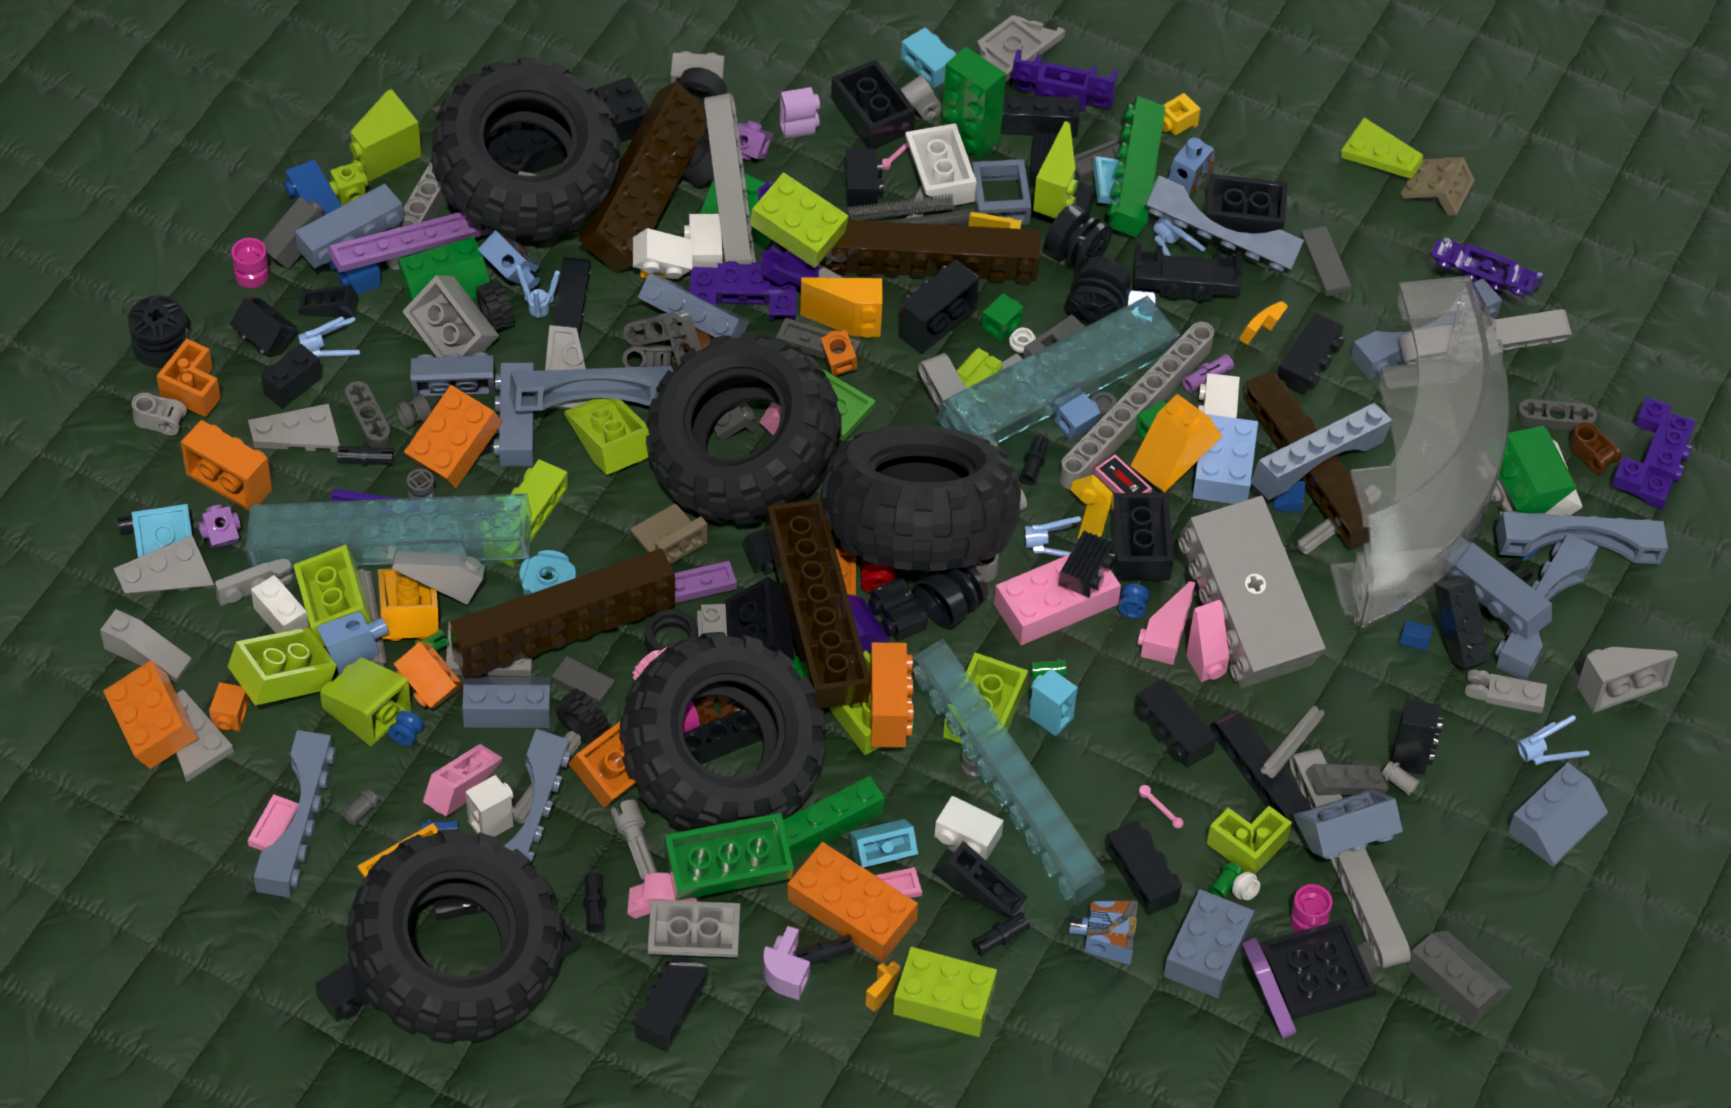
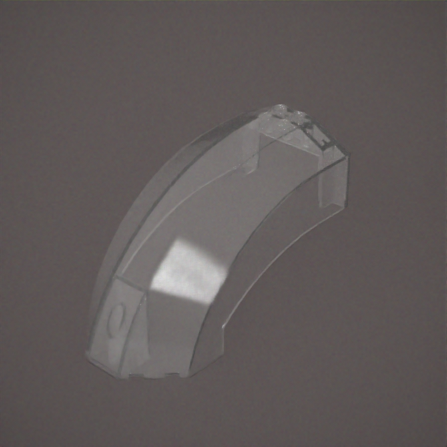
[1330,276,1510,628]

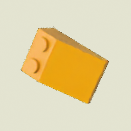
[800,278,882,338]
[1130,394,1222,493]
[378,569,438,641]

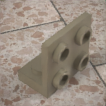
[1401,157,1475,216]
[631,504,707,564]

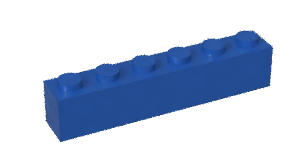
[284,160,381,295]

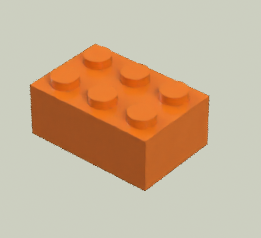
[404,385,502,489]
[181,420,272,513]
[870,643,913,747]
[103,660,198,769]
[568,722,637,809]

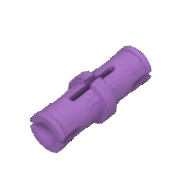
[1182,354,1234,393]

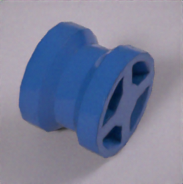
[1118,584,1150,618]
[388,710,424,746]

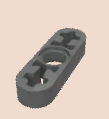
[345,381,391,448]
[1517,399,1597,431]

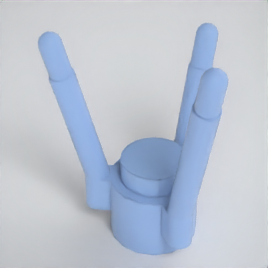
[1154,216,1205,256]
[516,264,560,318]
[298,317,360,357]
[1025,516,1081,557]
[1517,715,1590,765]

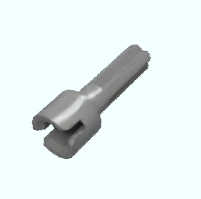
[611,800,657,880]

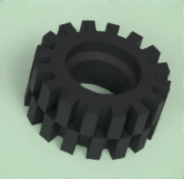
[476,279,514,331]
[555,689,608,743]

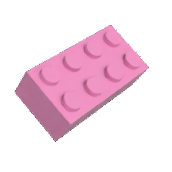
[994,554,1121,645]

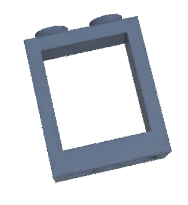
[972,159,1031,225]

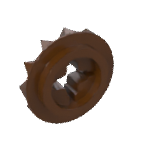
[695,696,740,725]

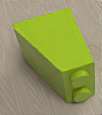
[350,89,421,182]
[320,657,411,746]

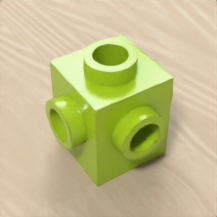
[328,162,368,206]

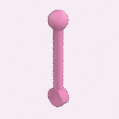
[882,142,909,170]
[1139,785,1184,829]

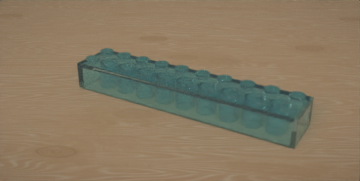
[936,295,1180,445]
[245,493,532,568]
[913,638,1105,906]

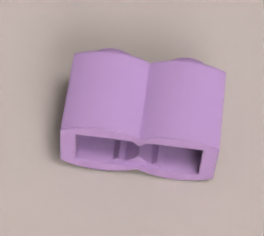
[779,87,820,140]

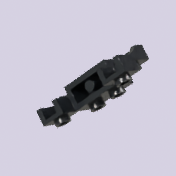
[1134,243,1242,301]

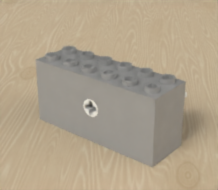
[1178,496,1326,689]

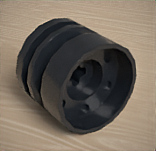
[1044,204,1113,269]
[1066,257,1131,328]
[128,295,189,368]
[913,565,988,629]

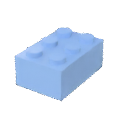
[1192,414,1258,504]

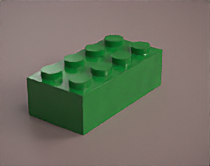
[941,47,1006,159]
[664,813,794,901]

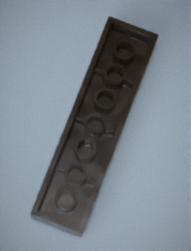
[578,81,707,273]
[825,220,1041,284]
[765,499,872,709]
[450,548,675,679]

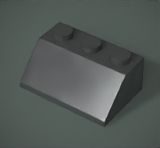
[1407,931,1513,1026]

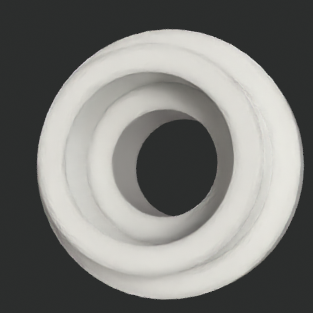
[1009,328,1036,353]
[1232,872,1260,900]

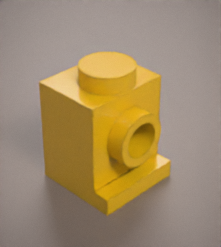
[1162,93,1200,136]

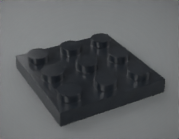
[1261,919,1376,1020]

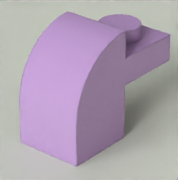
[763,926,810,1000]

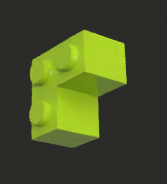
[1207,806,1292,874]

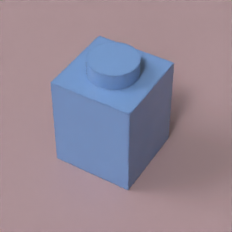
[1054,393,1101,441]

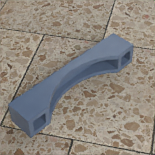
[1145,176,1304,272]
[1351,278,1502,380]
[509,366,673,411]
[1251,403,1392,500]
[1496,511,1668,564]
[1495,533,1598,680]
[504,729,572,862]
[254,730,336,898]

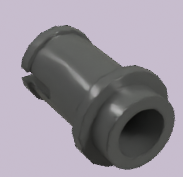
[342,789,379,826]

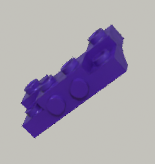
[1012,49,1118,111]
[758,181,819,287]
[1431,237,1545,298]
[690,261,797,321]
[1612,397,1696,510]

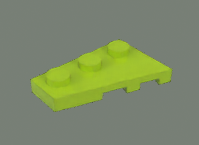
[1341,118,1423,179]

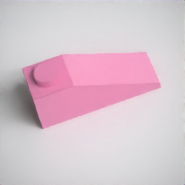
[1138,581,1195,665]
[1186,600,1229,682]
[423,744,503,816]

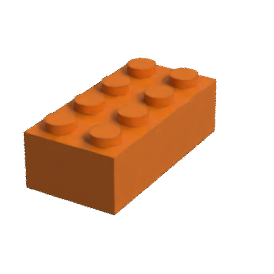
[787,842,918,962]

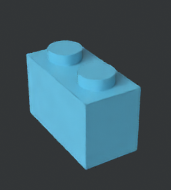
[901,27,956,89]
[1029,669,1078,736]
[849,819,918,868]

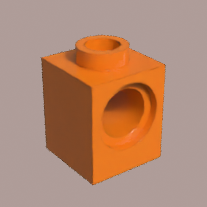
[821,330,858,376]
[209,682,249,731]

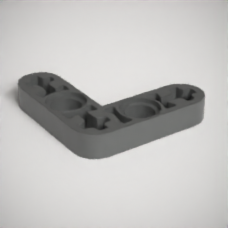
[623,311,701,366]

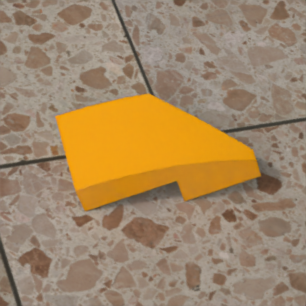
[1239,301,1288,345]
[865,961,900,1012]

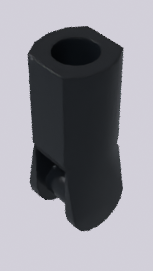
[433,896,485,921]

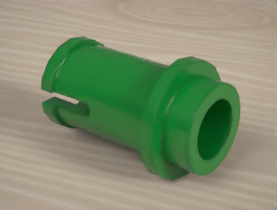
[412,629,450,651]
[1031,658,1066,680]
[1209,862,1243,899]

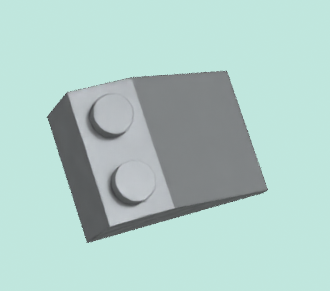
[1577,647,1678,713]

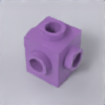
[738,120,773,160]
[198,504,241,550]

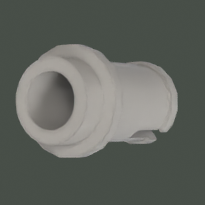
[1382,761,1419,795]

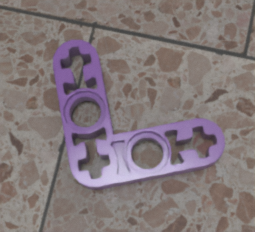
[1242,937,1297,1039]

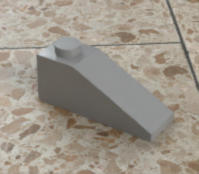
[392,551,484,604]
[100,609,192,682]

